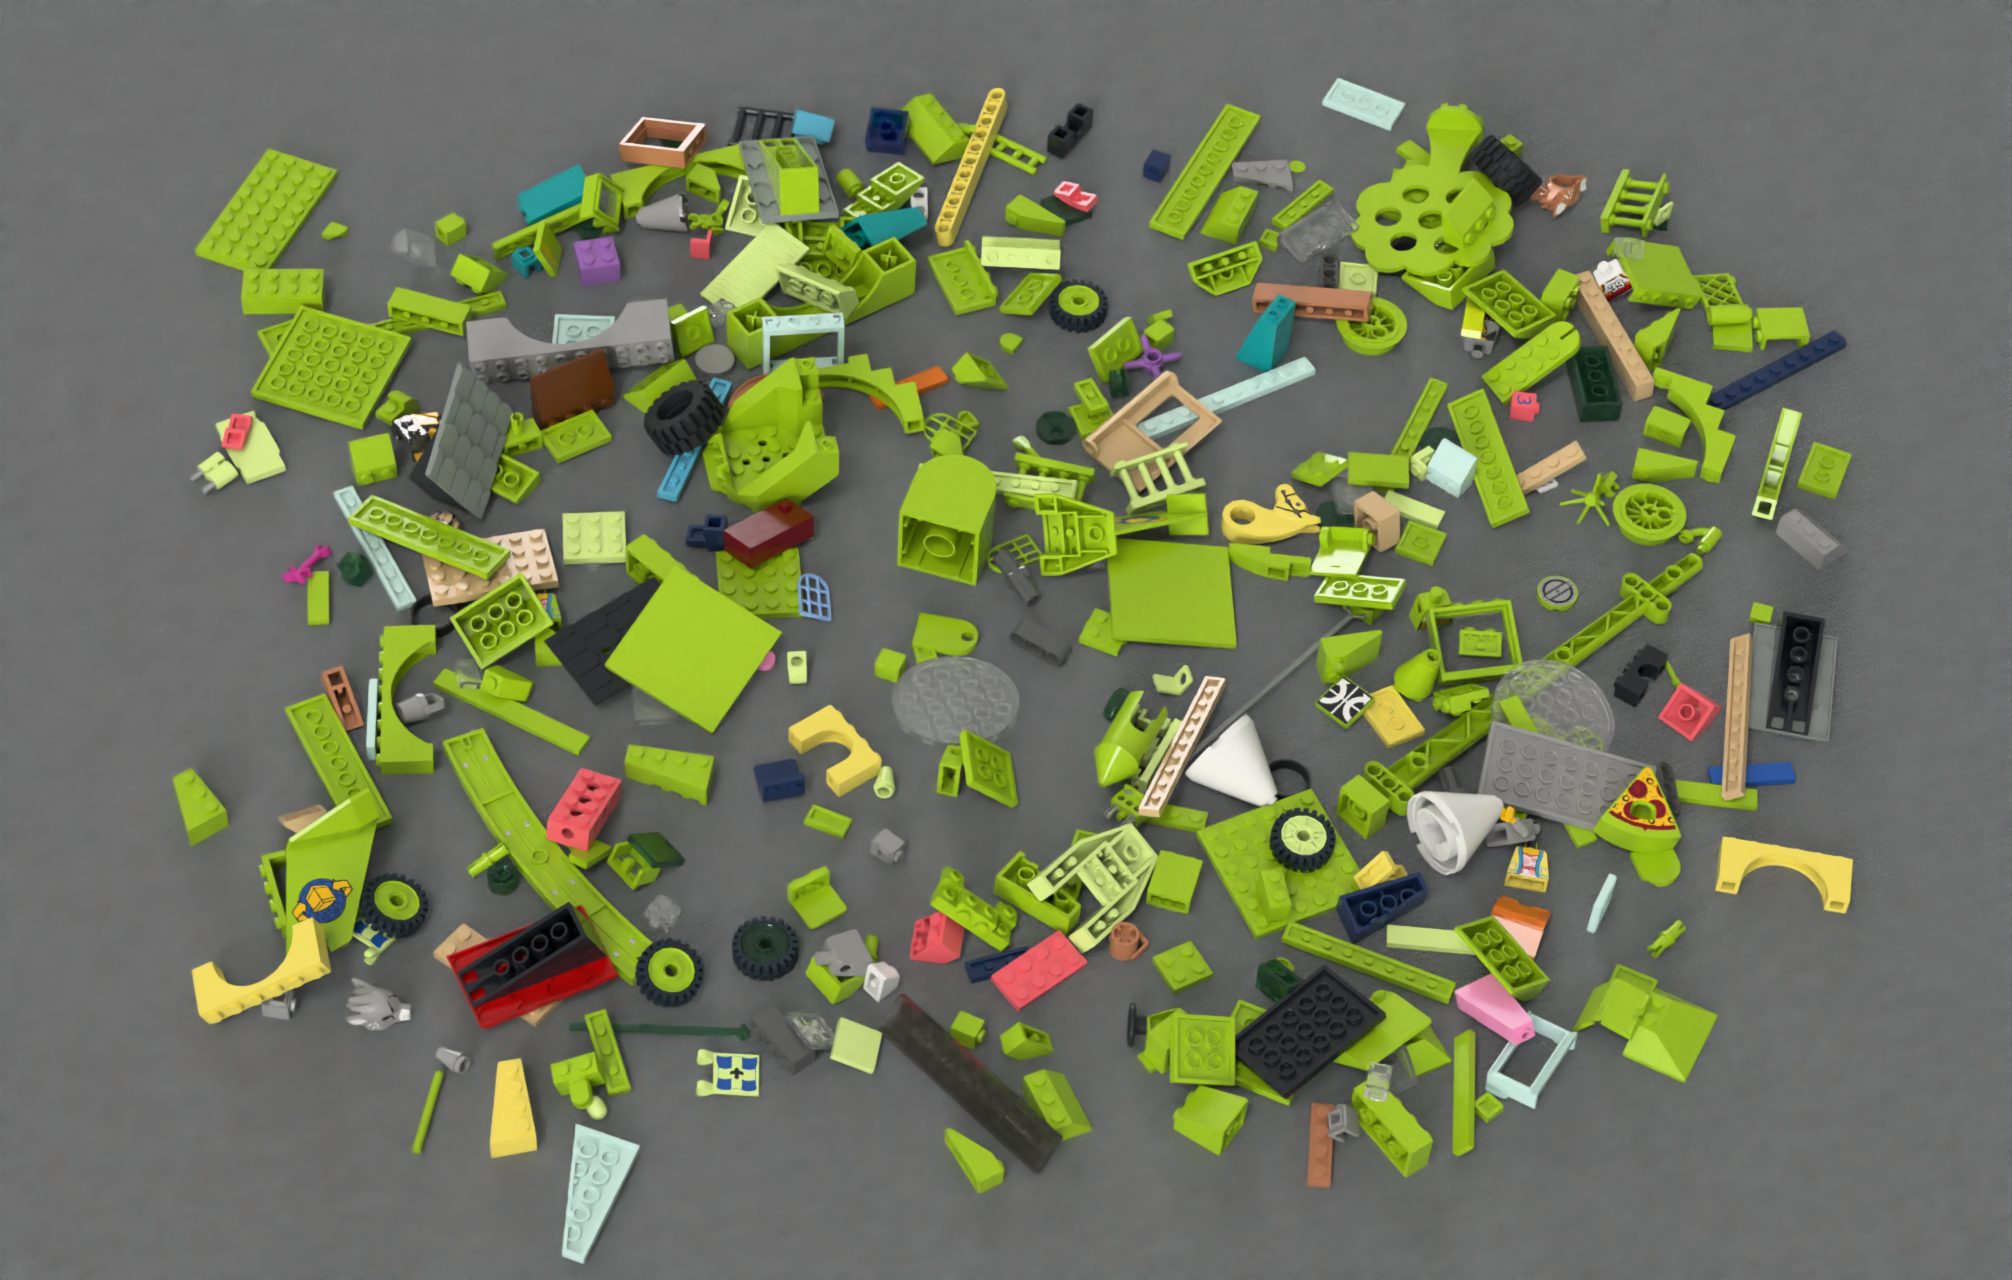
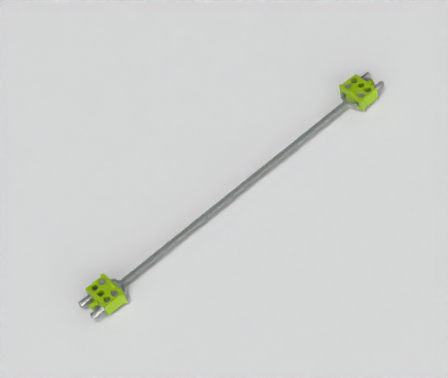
[1104,605,1384,827]

